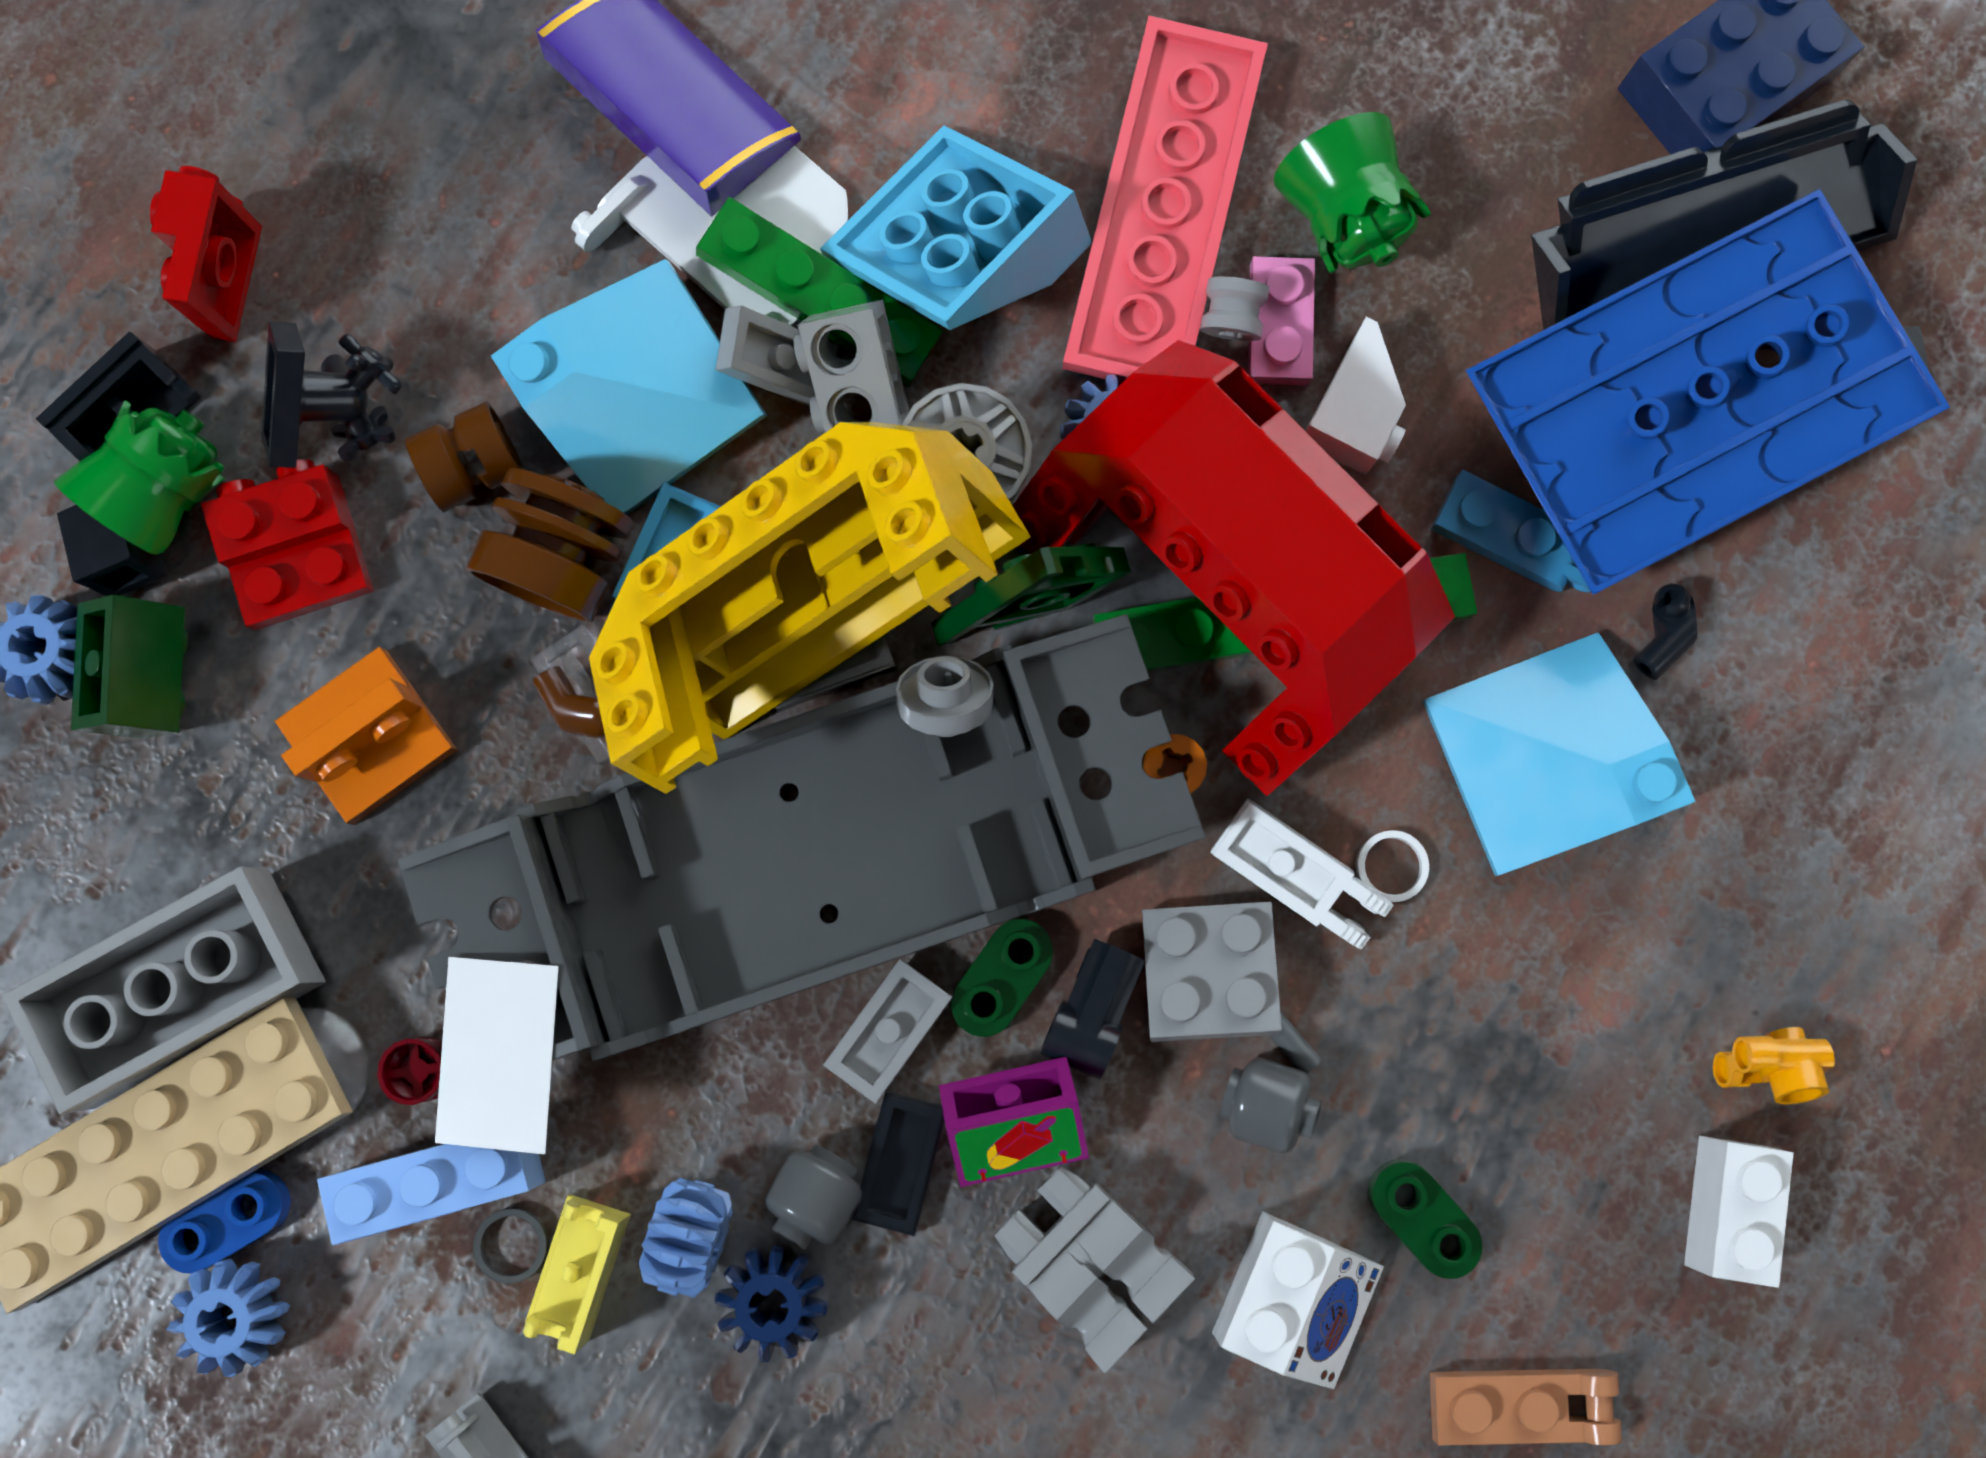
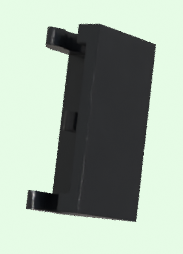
[35,331,202,461]

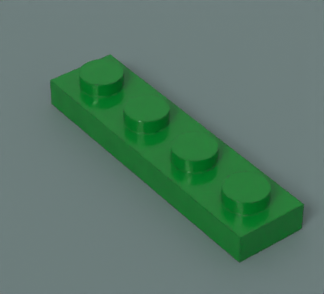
[696,196,943,388]

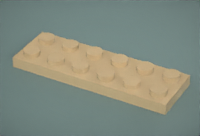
[0,997,353,1314]

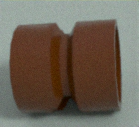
[405,401,523,513]

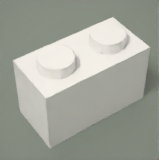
[1684,1135,1794,1288]

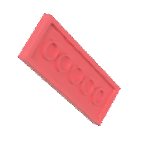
[1062,16,1268,383]

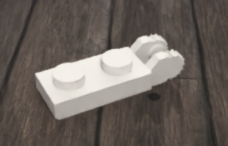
[1210,798,1394,949]

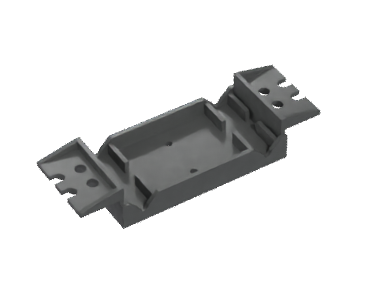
[397,614,1206,1061]

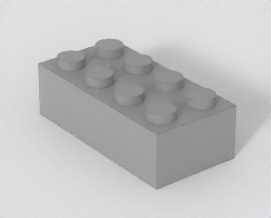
[1,866,326,1114]

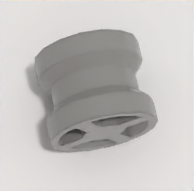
[1200,276,1269,341]

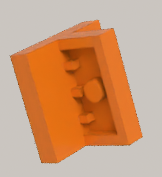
[274,647,458,825]

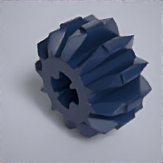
[715,1244,829,1362]

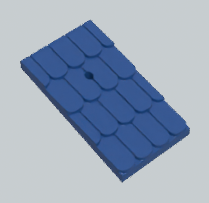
[1465,189,1950,595]

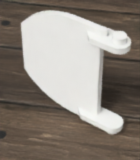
[571,146,848,327]

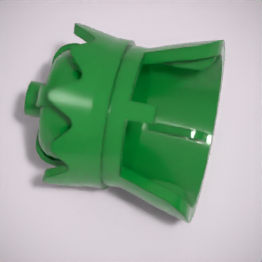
[1274,112,1431,273]
[54,400,226,555]

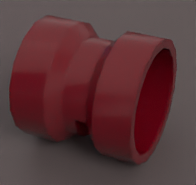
[377,1036,442,1105]

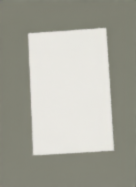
[435,957,559,1154]

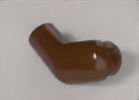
[532,666,605,738]

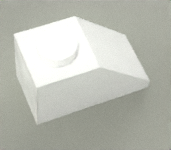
[1305,317,1406,476]

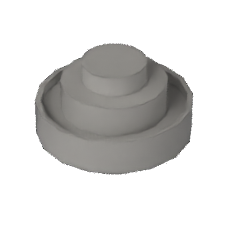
[896,656,994,737]

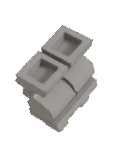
[994,1165,1195,1374]

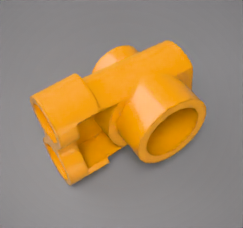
[1712,1027,1835,1105]

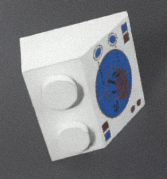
[1212,1211,1384,1389]

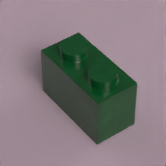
[71,595,188,739]

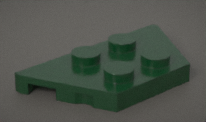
[931,543,1131,646]

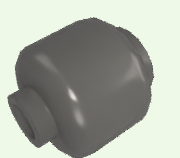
[1220,1058,1322,1154]
[764,1145,862,1250]

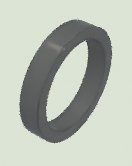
[473,1207,549,1284]

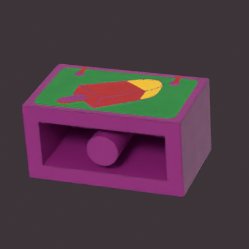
[938,1057,1089,1188]

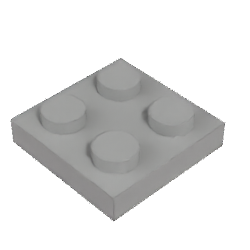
[1142,902,1282,1042]

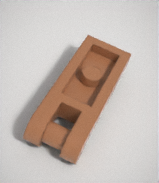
[1429,1369,1622,1446]

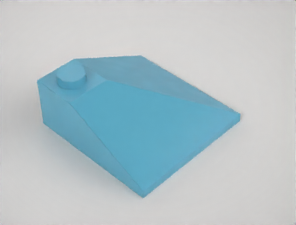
[820,125,1092,330]
[491,259,767,515]
[1422,632,1696,876]

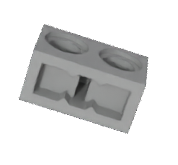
[794,300,909,434]

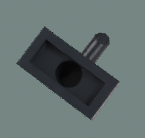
[261,321,402,468]

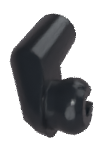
[1633,583,1698,680]

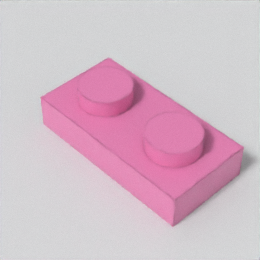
[1248,256,1315,386]

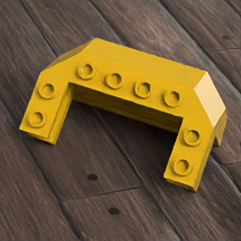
[589,422,1031,794]

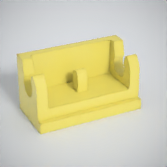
[523,1194,631,1355]

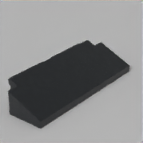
[1531,99,1917,330]

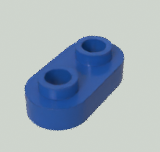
[158,1170,291,1274]

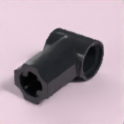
[1040,939,1145,1080]

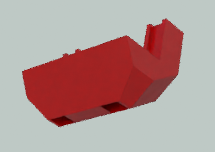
[1013,340,1455,796]

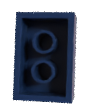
[1617,0,1865,154]

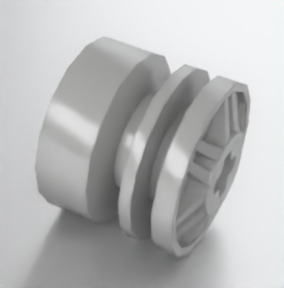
[902,383,1033,506]

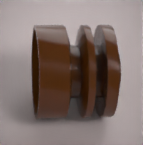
[464,467,634,623]

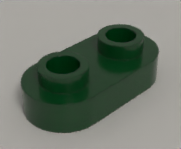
[951,919,1053,1037]
[1368,1160,1482,1279]

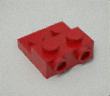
[150,165,263,343]
[201,459,375,631]

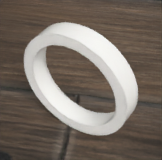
[1356,830,1429,902]

